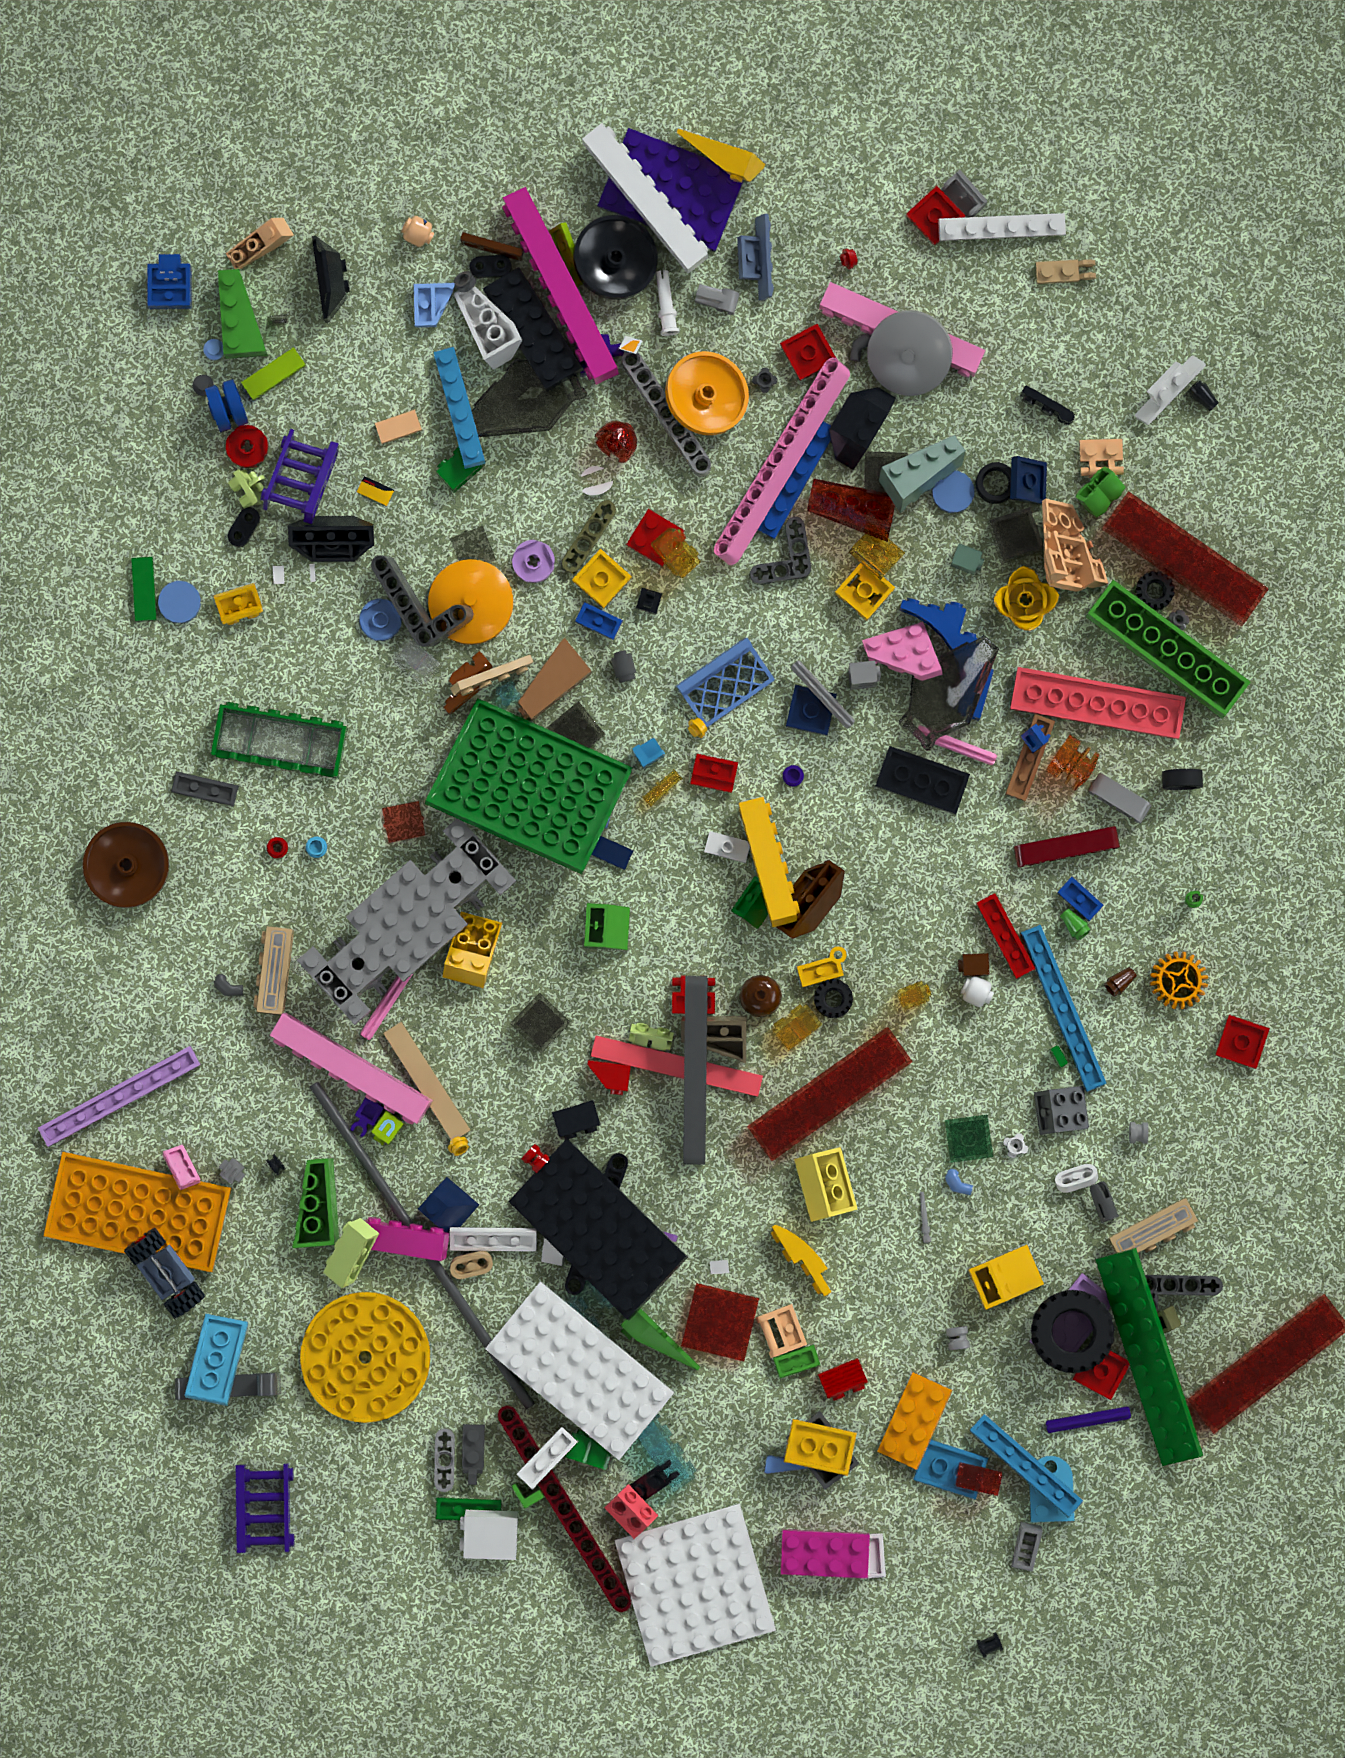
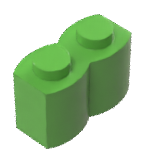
[1076,466,1125,517]

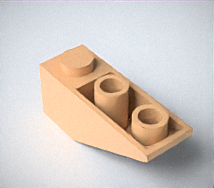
[226,218,294,270]

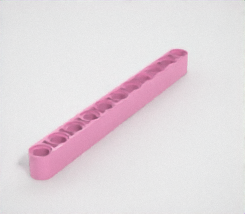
[714,358,850,565]

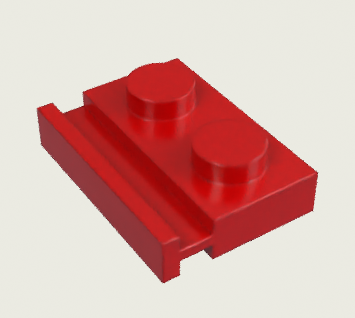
[690,754,739,793]

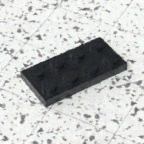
[875,746,970,815]

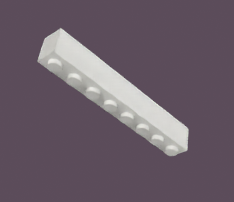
[582,123,708,274]

